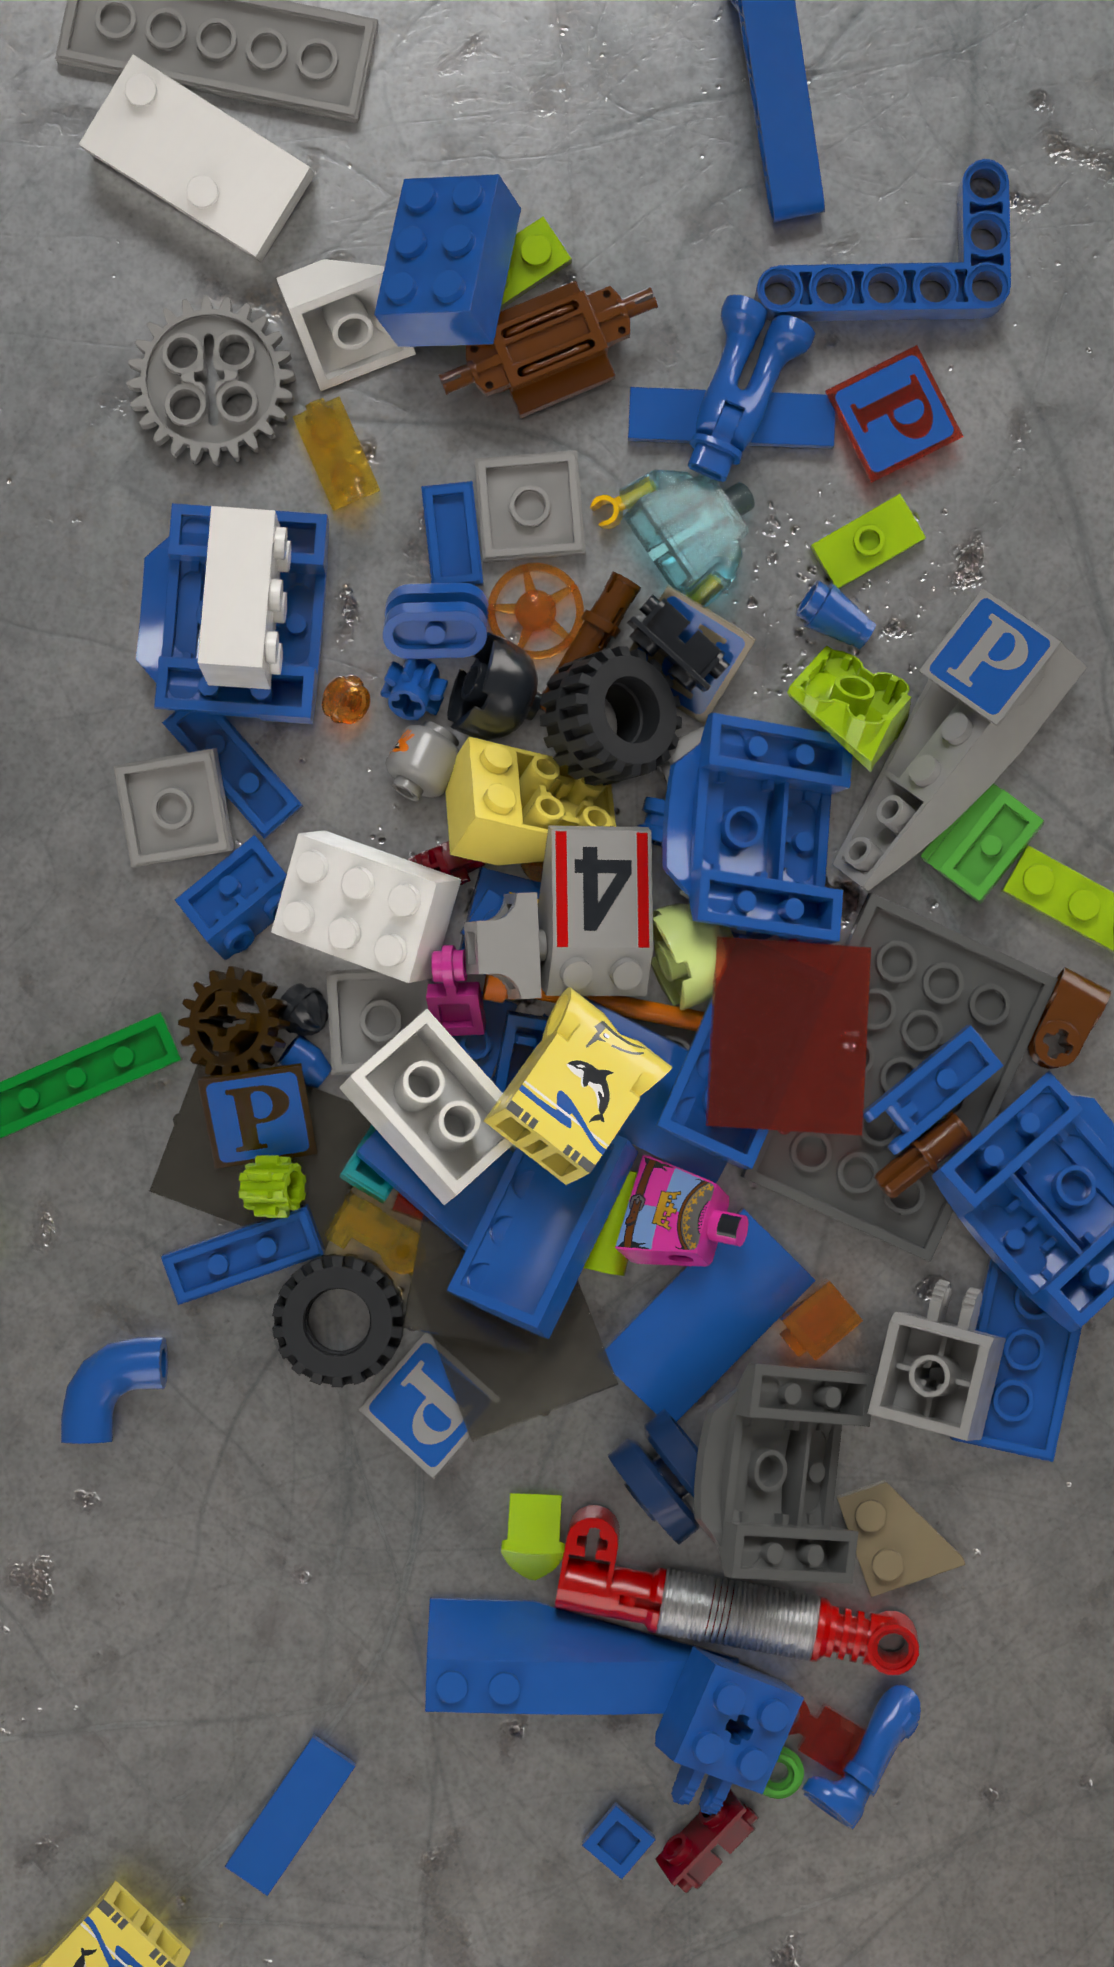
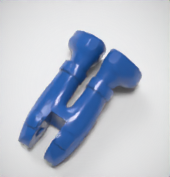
[802,1685,921,1830]

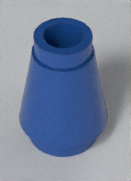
[796,580,876,650]

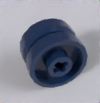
[607,1409,700,1545]

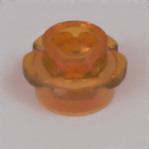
[322,675,370,724]

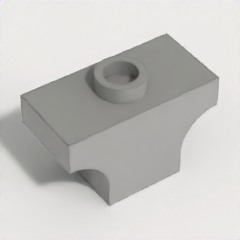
[464,892,547,999]

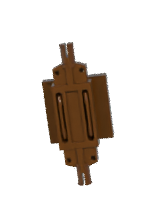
[438,281,658,418]

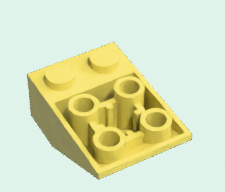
[445,737,616,866]

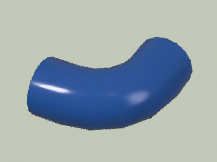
[61,1337,168,1444]

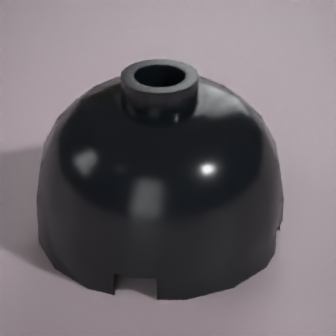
[447,632,542,740]

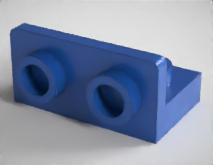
[175,835,287,960]

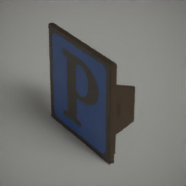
[197,1063,318,1169]

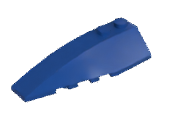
[425,1597,739,1715]

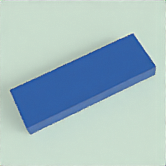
[162,711,303,840]
[161,1204,326,1305]
[225,1734,356,1896]

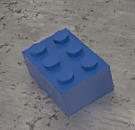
[374,174,521,347]

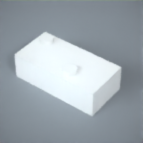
[79,54,315,262]

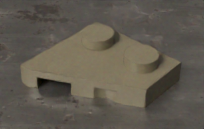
[836,1480,966,1597]

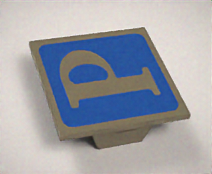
[629,584,757,725]

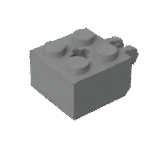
[867,1279,1006,1441]

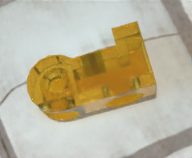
[323,1190,426,1274]

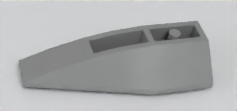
[832,636,1087,891]

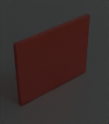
[706,937,871,1136]

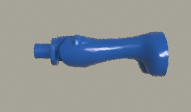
[688,295,816,482]

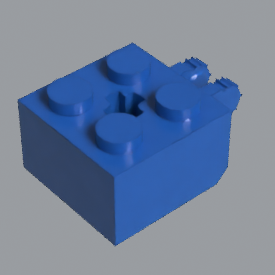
[655,1646,804,1815]

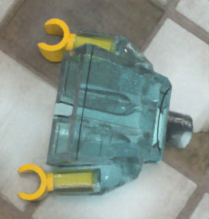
[590,469,755,608]

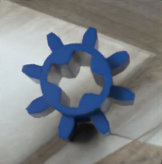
[380,659,448,721]

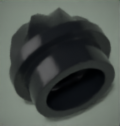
[278,983,329,1037]

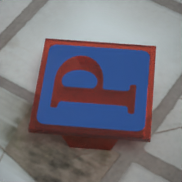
[825,345,964,483]

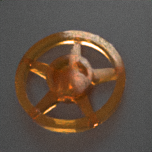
[488,563,584,660]

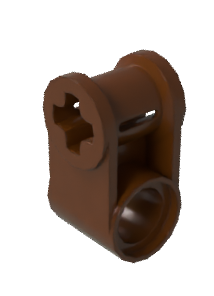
[1027,967,1111,1069]

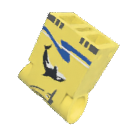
[484,987,672,1185]
[27,1880,191,1967]

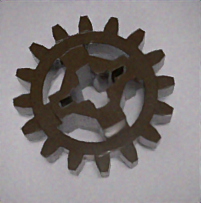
[178,966,290,1076]

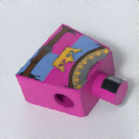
[615,1155,749,1267]

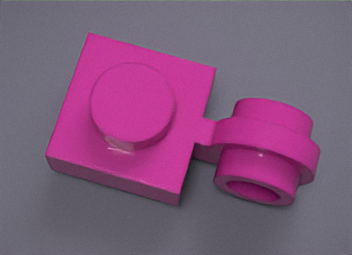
[426,945,486,1036]

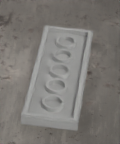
[55,0,378,124]

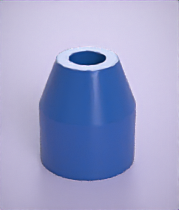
[275,1035,332,1088]

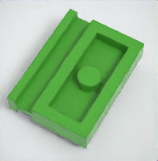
[921,783,1044,904]

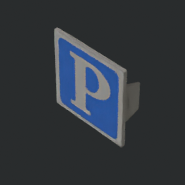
[919,588,1063,727]
[358,1331,502,1479]

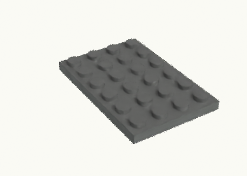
[740,893,1058,1262]

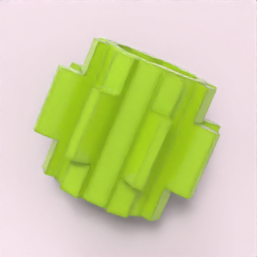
[238,1155,306,1218]

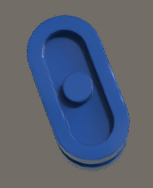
[383,583,489,659]

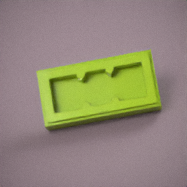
[810,493,926,589]

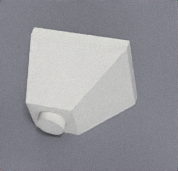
[276,259,416,391]

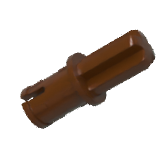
[875,1112,973,1198]

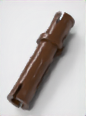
[539,571,641,712]

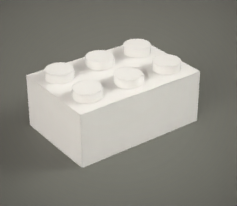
[198,506,291,690]
[271,830,461,983]
[339,1009,513,1205]

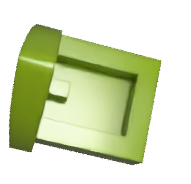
[501,1493,565,1580]

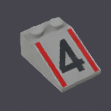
[538,825,653,996]

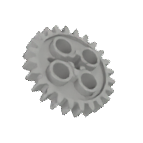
[126,295,296,466]

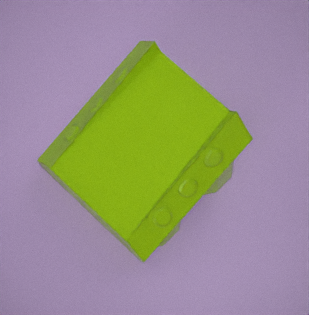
[787,645,912,772]

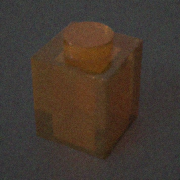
[779,1278,863,1361]

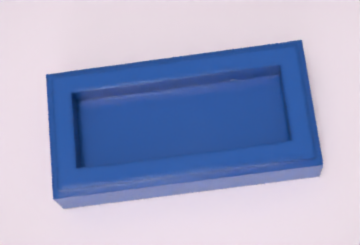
[421,481,484,586]

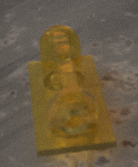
[292,396,380,511]

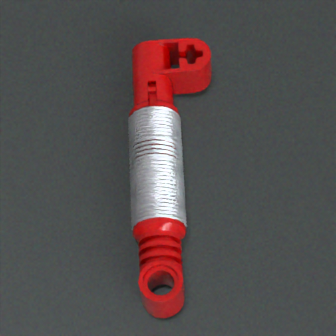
[554,1505,919,1675]

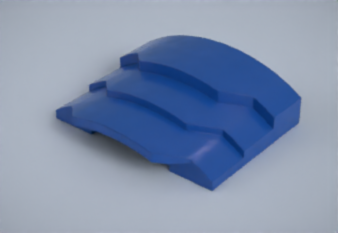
[136,503,329,724]
[662,713,853,945]
[931,1071,1114,1333]

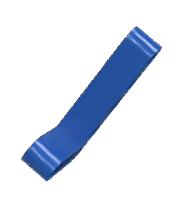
[730,0,825,222]
[754,159,1011,322]

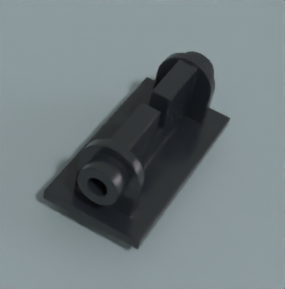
[627,594,730,692]

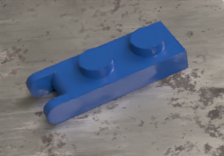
[861,1025,1004,1155]

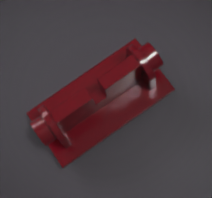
[655,1788,759,1893]

